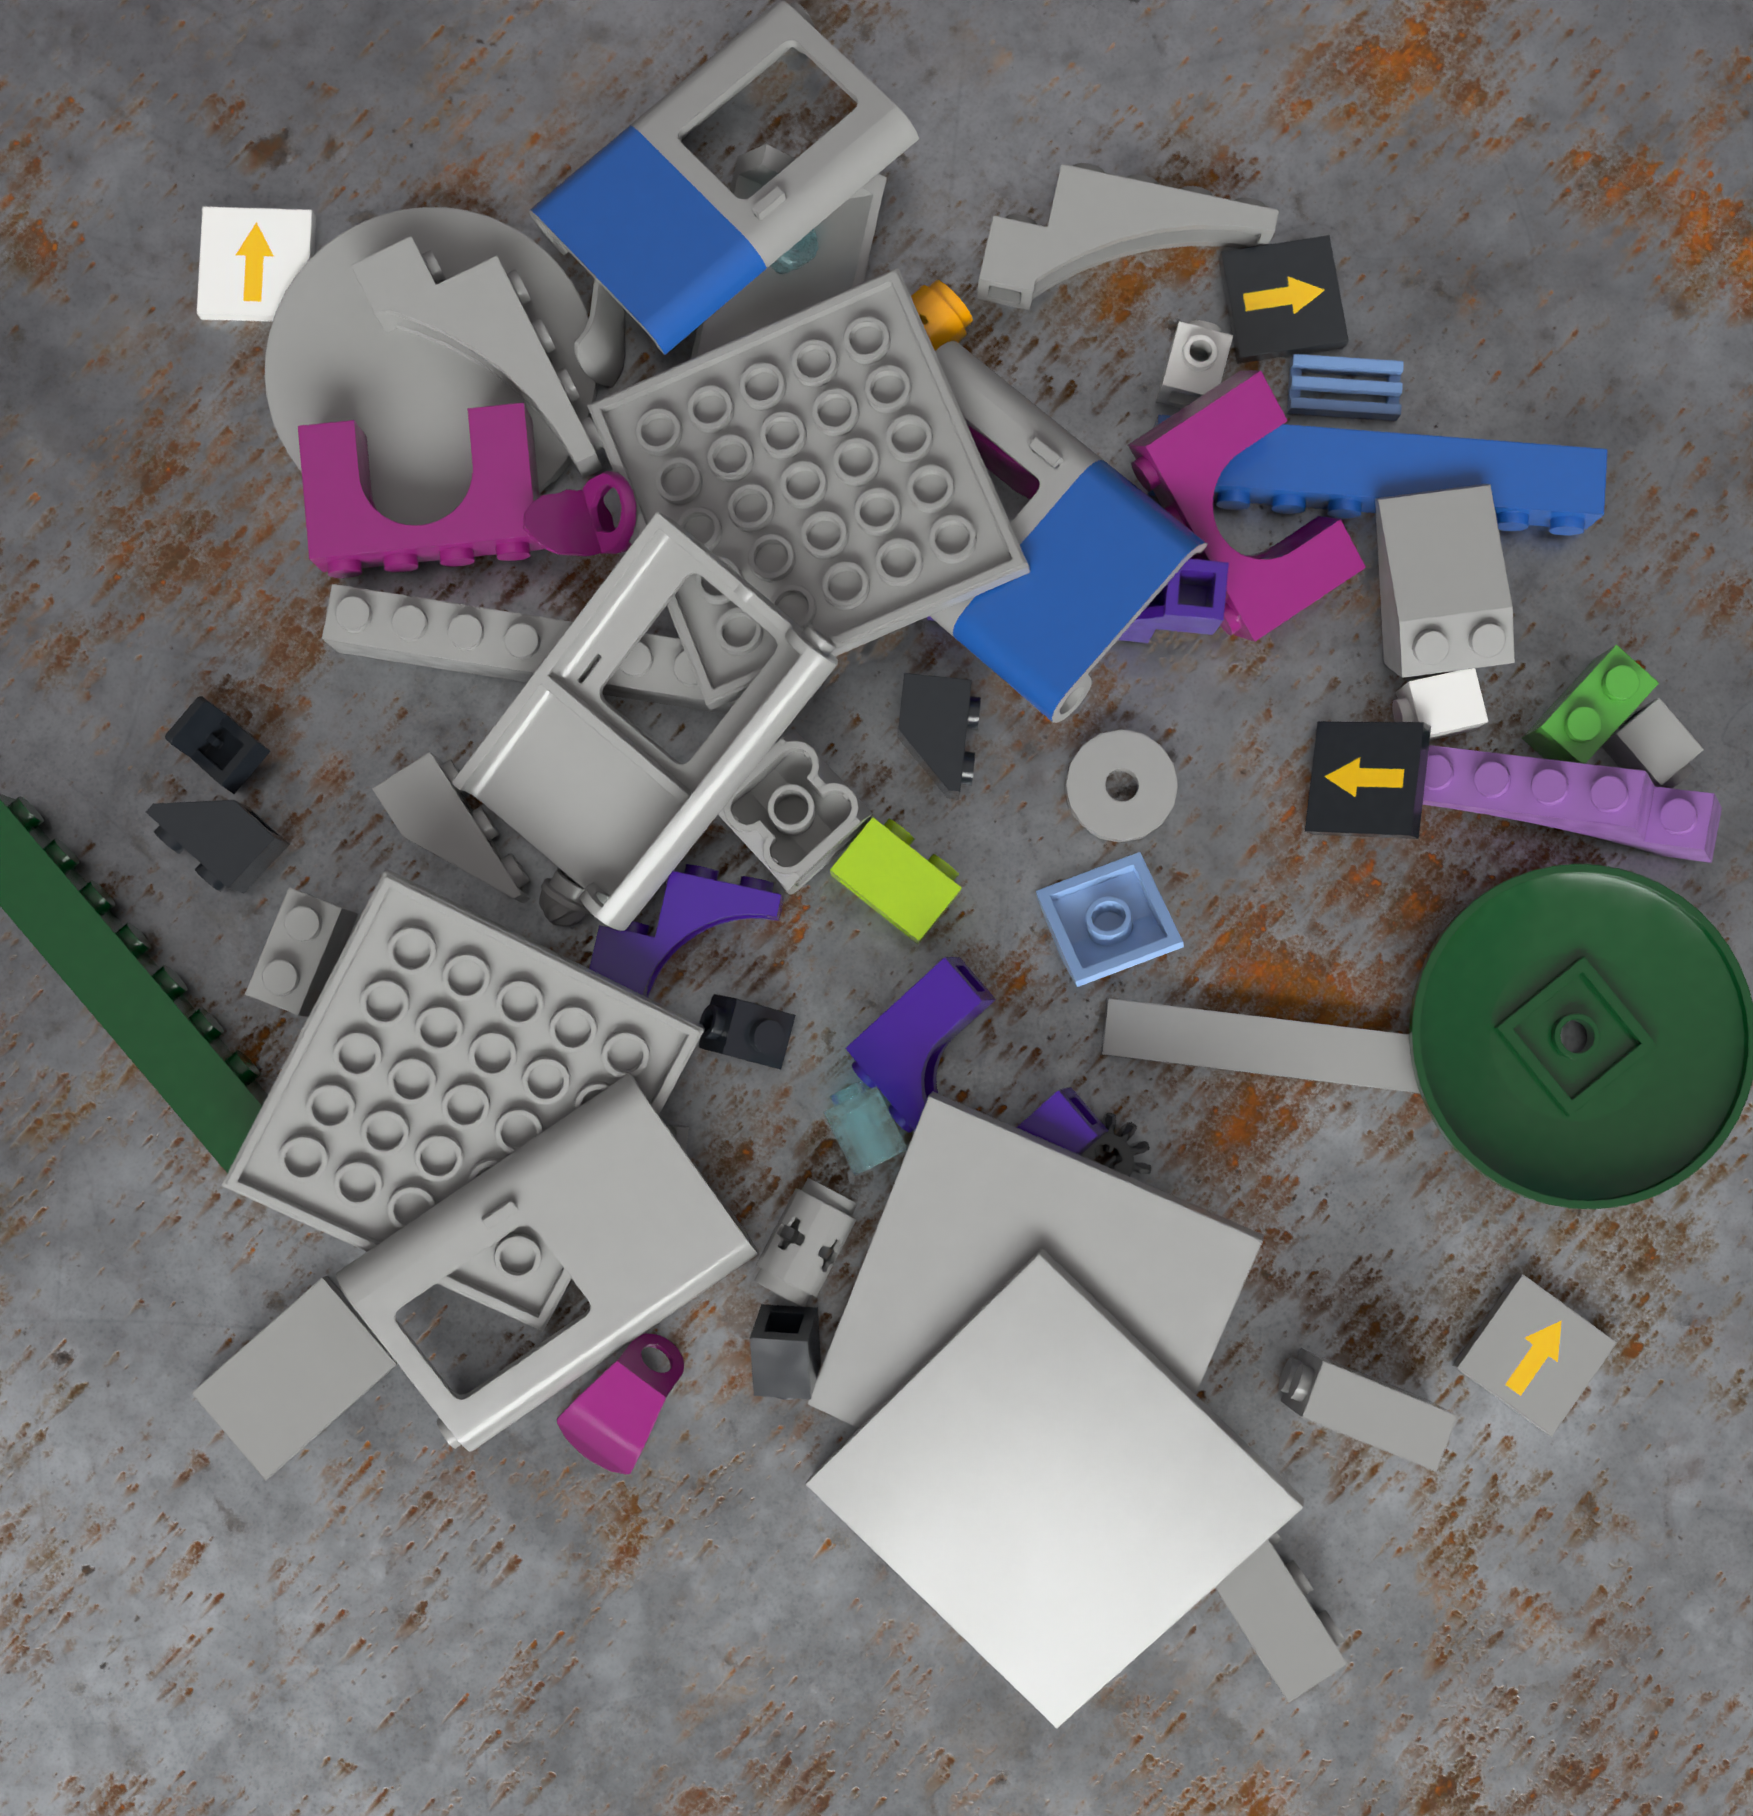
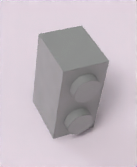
[245,887,358,1017]

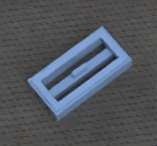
[1287,354,1404,421]

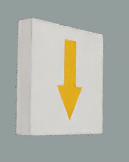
[197,207,316,321]

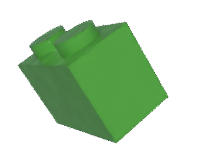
[1522,645,1659,764]

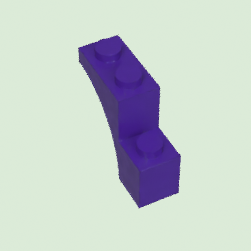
[589,864,784,998]

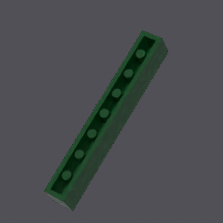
[0,794,268,1174]

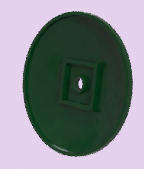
[1409,864,1753,1209]

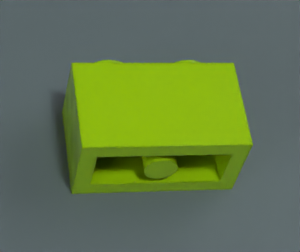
[830,817,962,945]

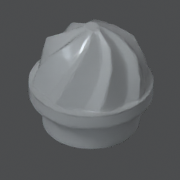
[539,868,591,926]

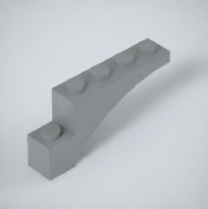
[976,163,1279,310]
[350,236,604,478]

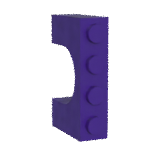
[845,957,1108,1155]

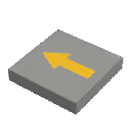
[1452,1273,1617,1437]

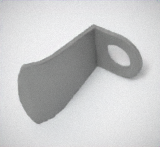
[574,279,625,387]

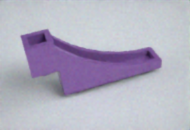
[1423,745,1722,863]

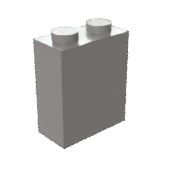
[1278,1348,1458,1472]

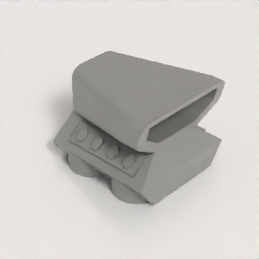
[718,730,873,895]

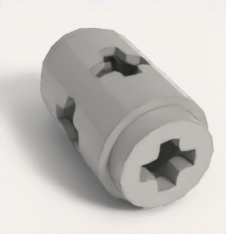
[754,1178,858,1307]

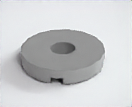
[1064,729,1178,843]

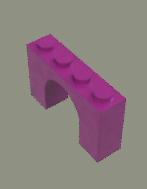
[1128,370,1366,642]
[298,403,545,578]

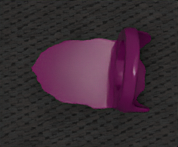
[523,471,636,557]

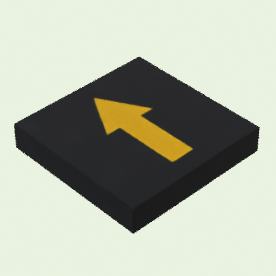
[1218,235,1349,364]
[1305,721,1431,839]

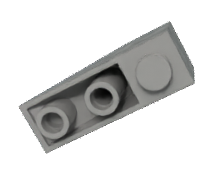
[372,752,530,904]

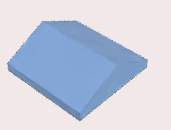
[1036,852,1184,987]

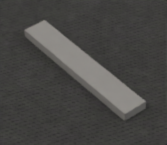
[1100,998,1420,1094]

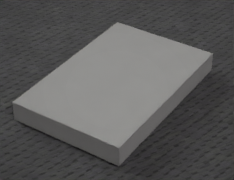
[191,1276,398,1480]

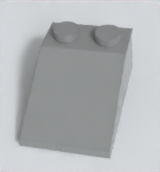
[1375,484,1515,678]

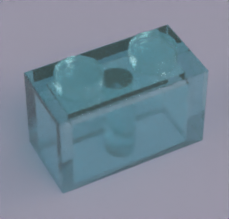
[823,1081,908,1176]

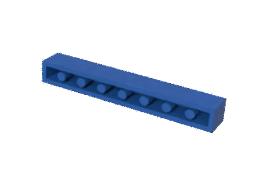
[1147,415,1608,535]

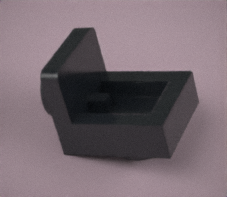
[165,696,270,794]
[699,994,796,1070]

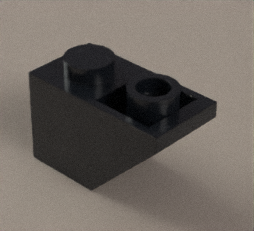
[898,673,981,799]
[146,800,290,893]

